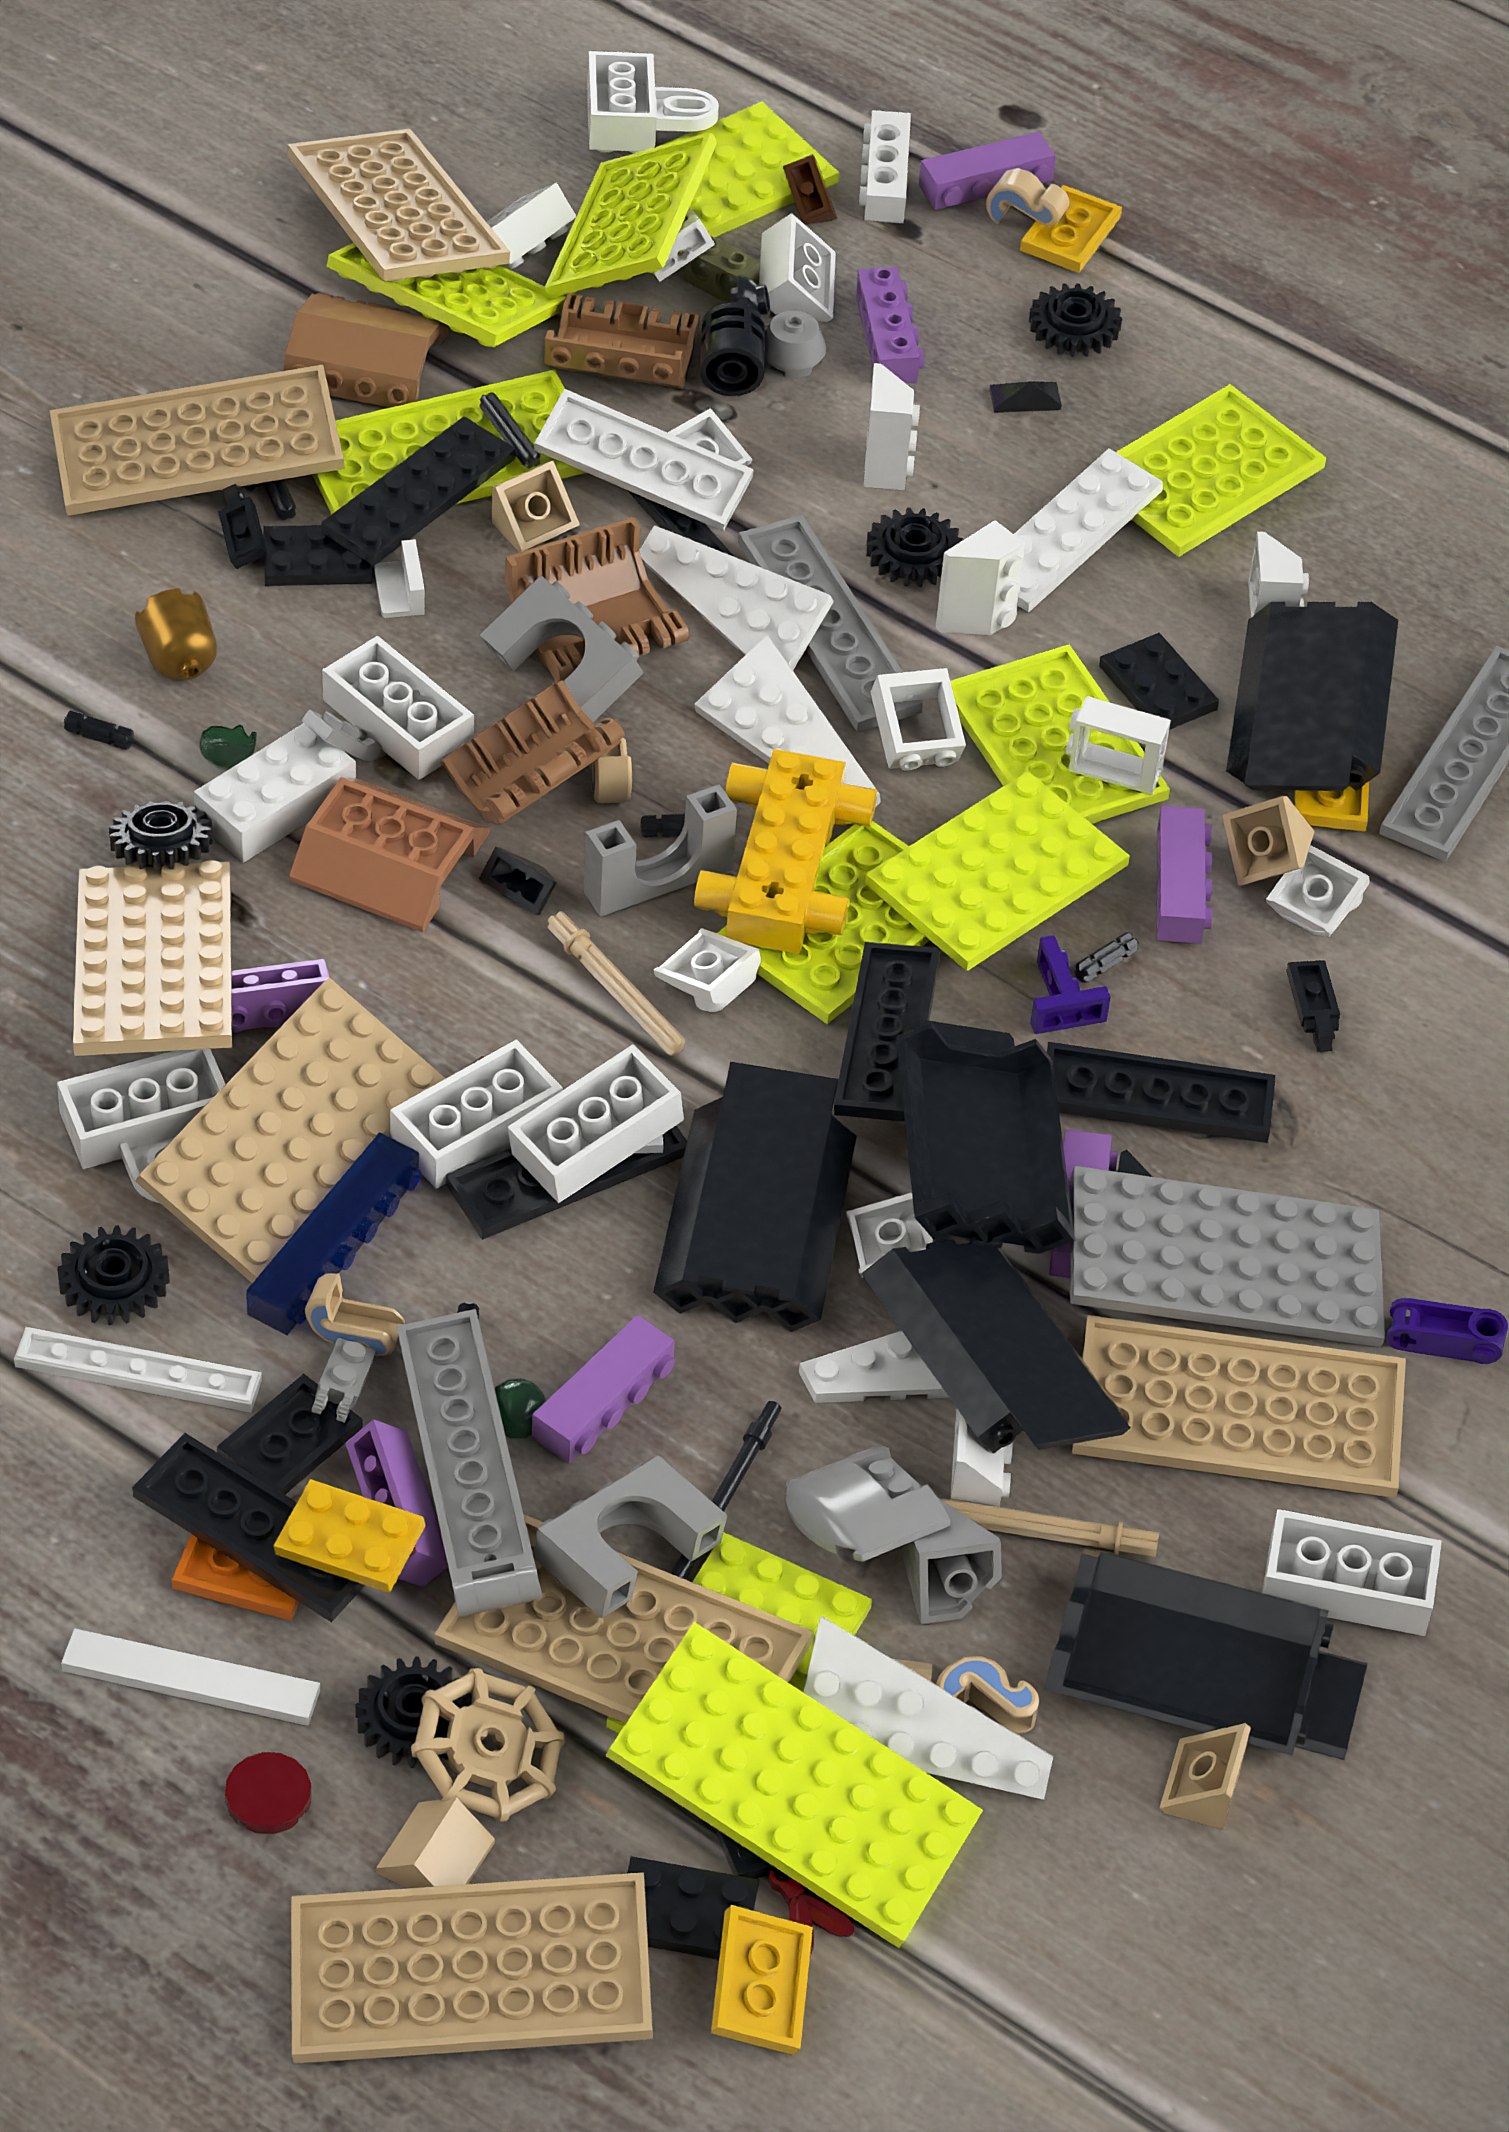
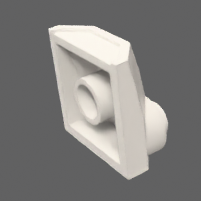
[668,408,753,466]
[1266,845,1370,937]
[654,928,761,1012]
[846,1193,936,1278]

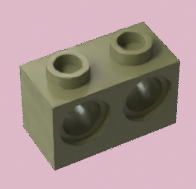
[685,236,760,303]

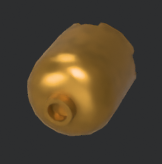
[135,588,217,681]

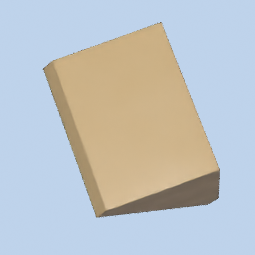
[492,460,580,552]
[1222,796,1314,886]
[1160,1723,1251,1830]
[376,1798,495,1888]

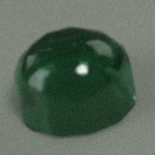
[199,725,257,770]
[494,1378,546,1439]

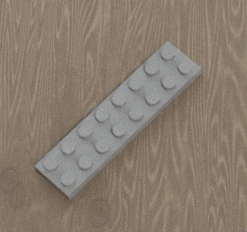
[738,515,923,732]
[1379,646,1509,862]

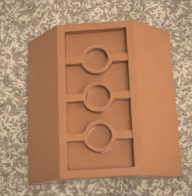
[289,777,490,932]

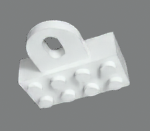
[587,51,719,153]
[57,1049,226,1203]

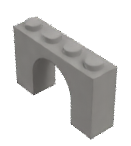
[480,575,644,722]
[583,784,737,917]
[533,1455,727,1619]

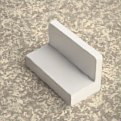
[374,539,425,618]

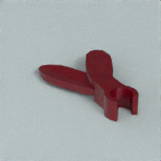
[769,1871,854,1956]

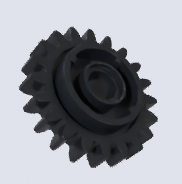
[1029,283,1122,357]
[866,507,963,587]
[109,800,213,870]
[57,1225,170,1325]
[355,1656,472,1768]

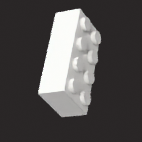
[322,636,474,780]
[194,723,356,863]
[390,1039,563,1189]
[507,1044,684,1203]
[1262,1509,1442,1636]

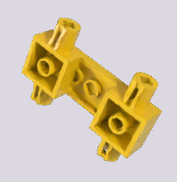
[694,749,878,954]

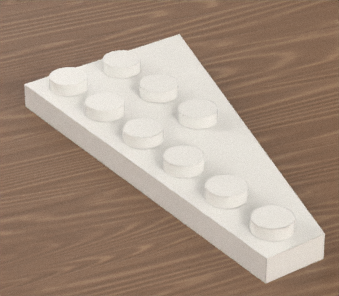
[640,525,834,671]
[694,635,881,806]
[799,1331,949,1403]
[804,1616,1053,1800]

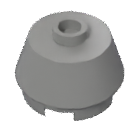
[765,310,826,378]

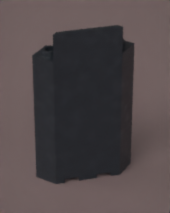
[1226,602,1399,791]
[897,1019,1075,1254]
[653,1061,857,1332]
[861,1239,1131,1454]
[1044,1547,1368,1760]

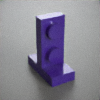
[1030,935,1111,1034]

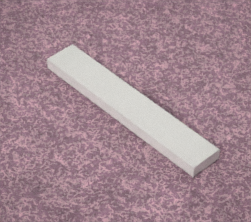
[14,1327,262,1413]
[61,1628,320,1726]

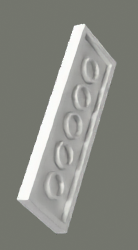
[534,389,754,531]
[1014,449,1163,613]

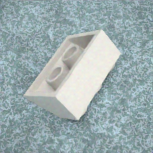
[486,183,576,270]
[759,213,836,322]
[863,363,920,490]
[935,520,1025,635]
[950,1408,1013,1507]

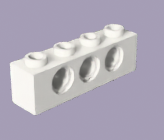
[859,110,911,223]

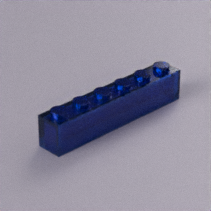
[246,1132,421,1335]

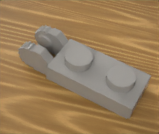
[302,709,382,762]
[312,1337,376,1423]

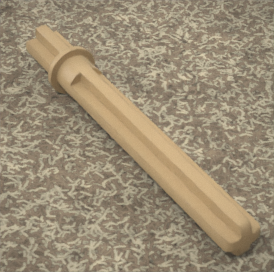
[547,911,686,1056]
[941,1498,1159,1557]

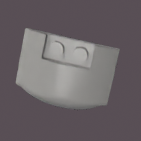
[786,1446,951,1562]

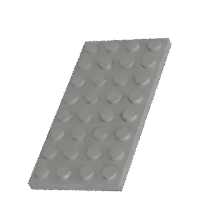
[1070,1166,1385,1347]

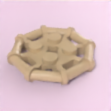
[411,1668,566,1822]

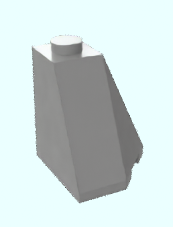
[900,1497,1002,1625]

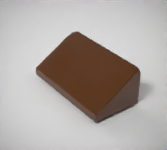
[783,154,837,225]

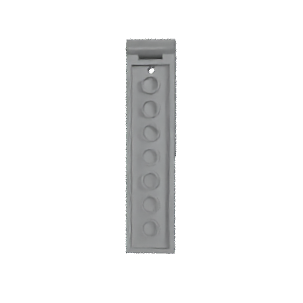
[396,1309,542,1617]

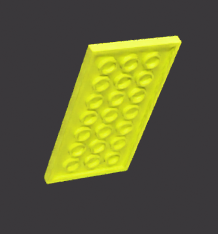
[312,370,587,514]
[605,1622,983,1948]

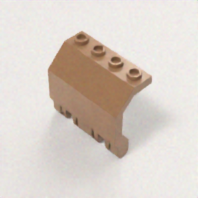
[283,292,449,408]
[544,293,700,390]
[505,516,689,681]
[440,680,625,824]

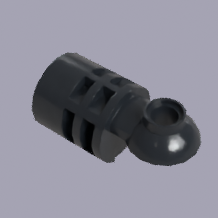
[700,275,770,396]

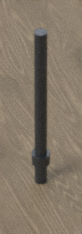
[670,1401,782,1580]

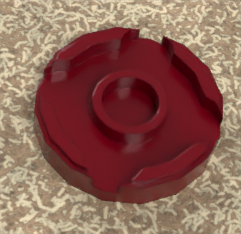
[225,1752,312,1834]

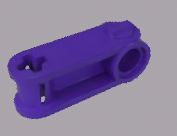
[1387,1298,1508,1364]

